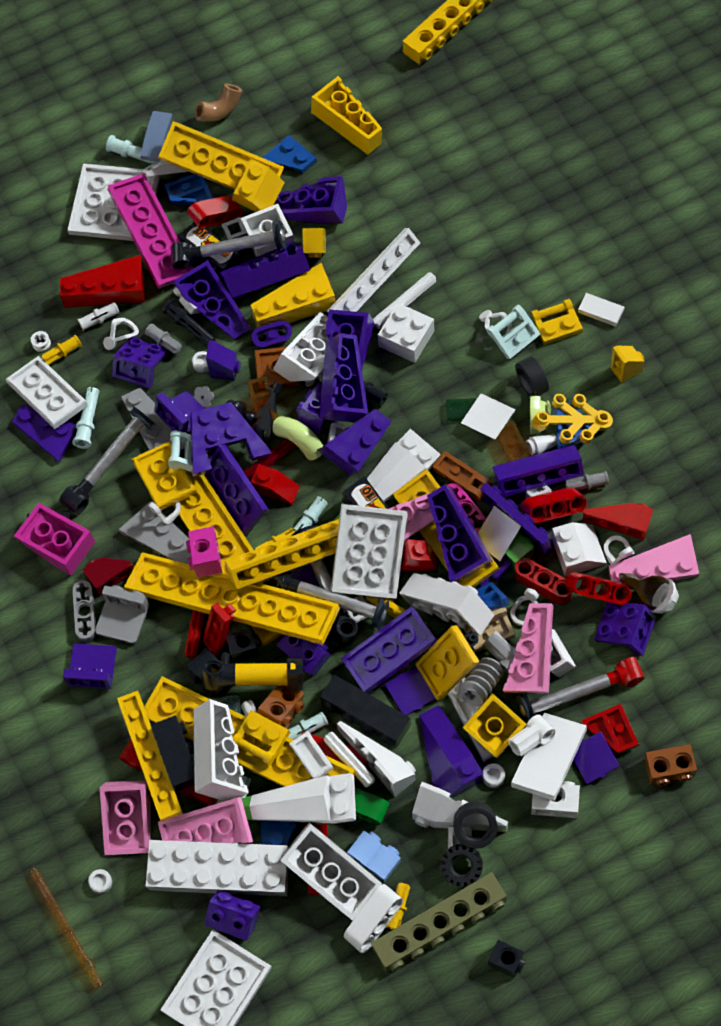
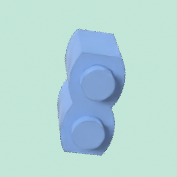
[347,831,401,883]

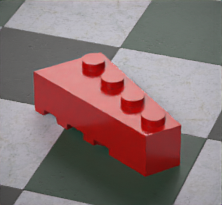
[60,255,145,308]

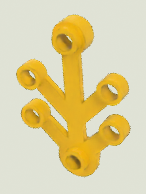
[532,394,613,444]

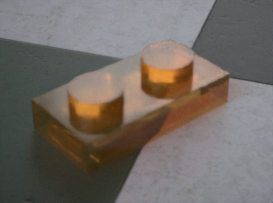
[497,421,531,462]

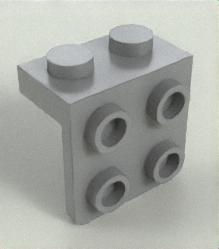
[95,585,150,644]

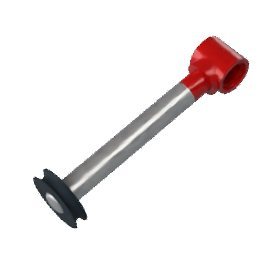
[517,657,645,724]

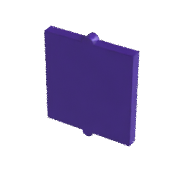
[385,667,436,716]
[574,731,620,785]

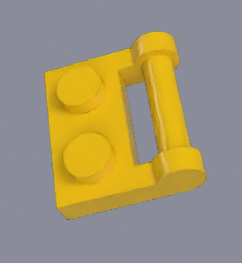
[531,299,583,345]
[233,710,291,766]

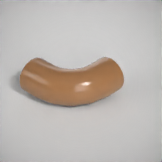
[195,84,242,122]

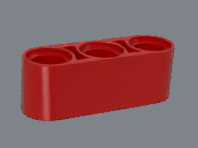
[187,196,244,229]
[521,487,587,523]
[515,558,573,605]
[565,572,631,605]

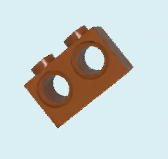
[257,686,304,728]
[644,744,697,786]

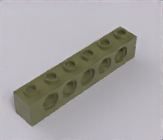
[371,872,507,972]

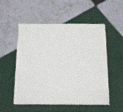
[461,394,515,439]
[478,506,521,561]

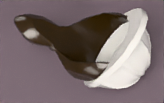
[619,573,679,613]

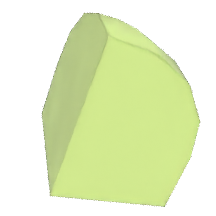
[530,395,551,435]

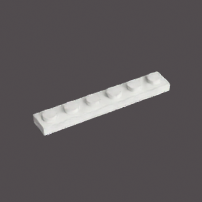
[327,228,420,313]

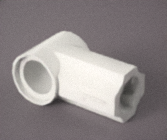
[508,715,556,756]

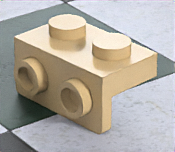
[464,607,515,653]

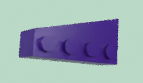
[219,242,310,299]
[319,333,368,423]
[427,484,493,583]

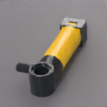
[202,652,303,691]

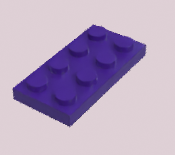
[204,444,268,537]
[480,483,552,557]
[341,606,437,693]

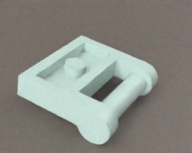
[486,305,540,359]
[168,430,208,476]

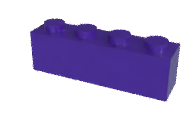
[493,445,584,497]

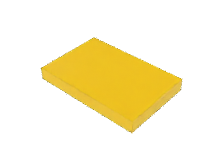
[132,441,197,510]
[415,625,479,701]

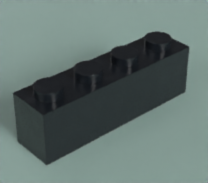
[320,675,411,747]

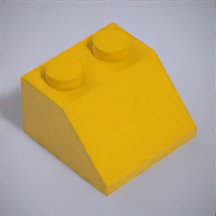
[232,159,285,212]
[462,693,527,758]

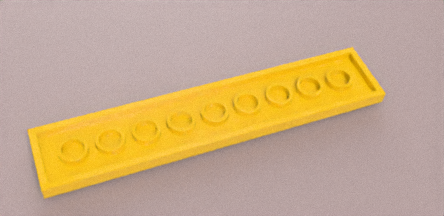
[173,470,283,646]
[124,552,340,645]
[144,676,356,787]

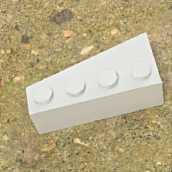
[399,573,494,636]

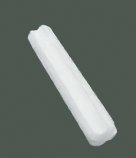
[324,732,375,787]

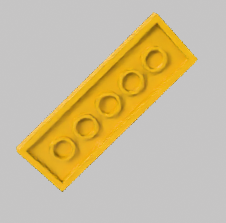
[158,121,284,190]
[393,469,500,588]

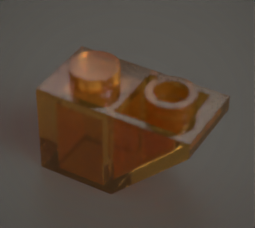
[247,376,279,422]

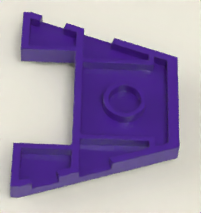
[190,402,271,477]

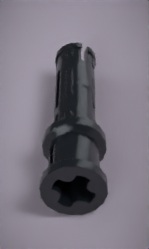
[162,298,216,347]

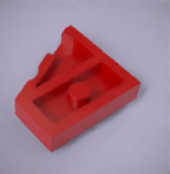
[581,704,640,755]

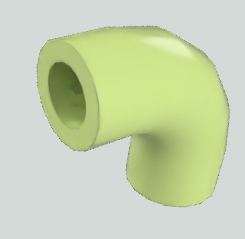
[272,416,323,460]

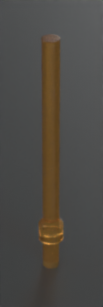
[29,867,103,989]

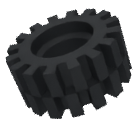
[440,844,483,887]

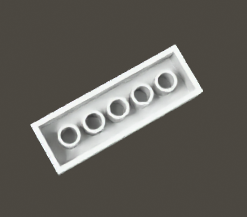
[146,840,289,896]

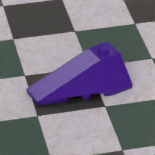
[274,176,347,224]
[173,260,251,340]
[326,309,374,369]
[419,705,483,799]

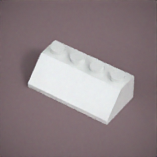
[280,822,382,921]

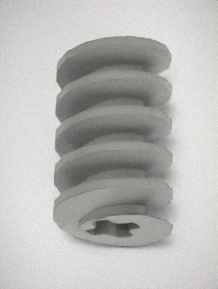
[459,657,505,706]

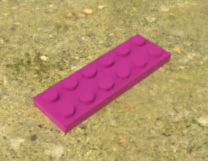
[107,173,194,289]

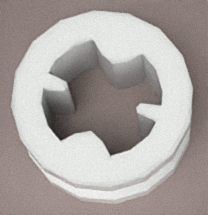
[31,331,51,352]

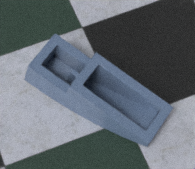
[140,111,172,162]

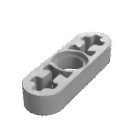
[73,580,96,642]

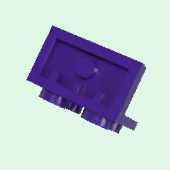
[112,338,167,388]
[154,391,204,434]
[594,602,656,656]
[63,644,117,689]

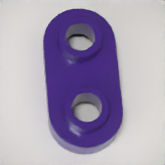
[252,321,292,348]

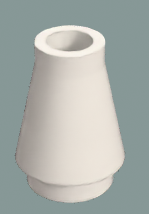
[525,434,557,456]

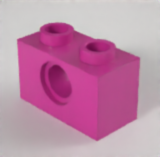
[186,526,222,578]

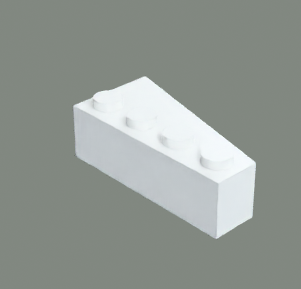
[194,699,248,801]

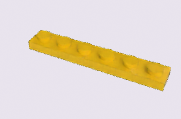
[117,691,183,822]

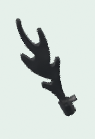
[253,381,282,441]

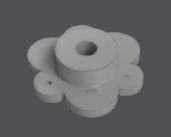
[193,386,214,408]

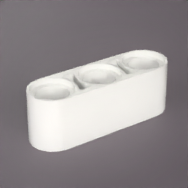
[344,884,403,953]

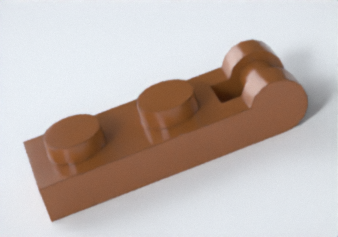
[432,451,493,501]

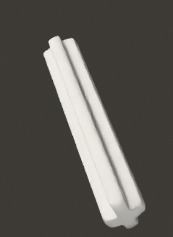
[373,272,436,329]

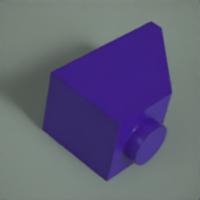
[206,340,241,381]

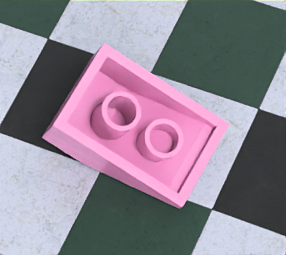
[100,780,151,855]

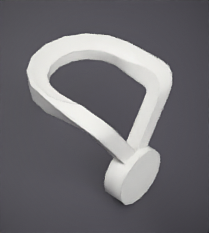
[479,310,513,340]
[103,318,139,350]
[148,502,181,524]
[603,536,634,565]
[510,588,539,627]

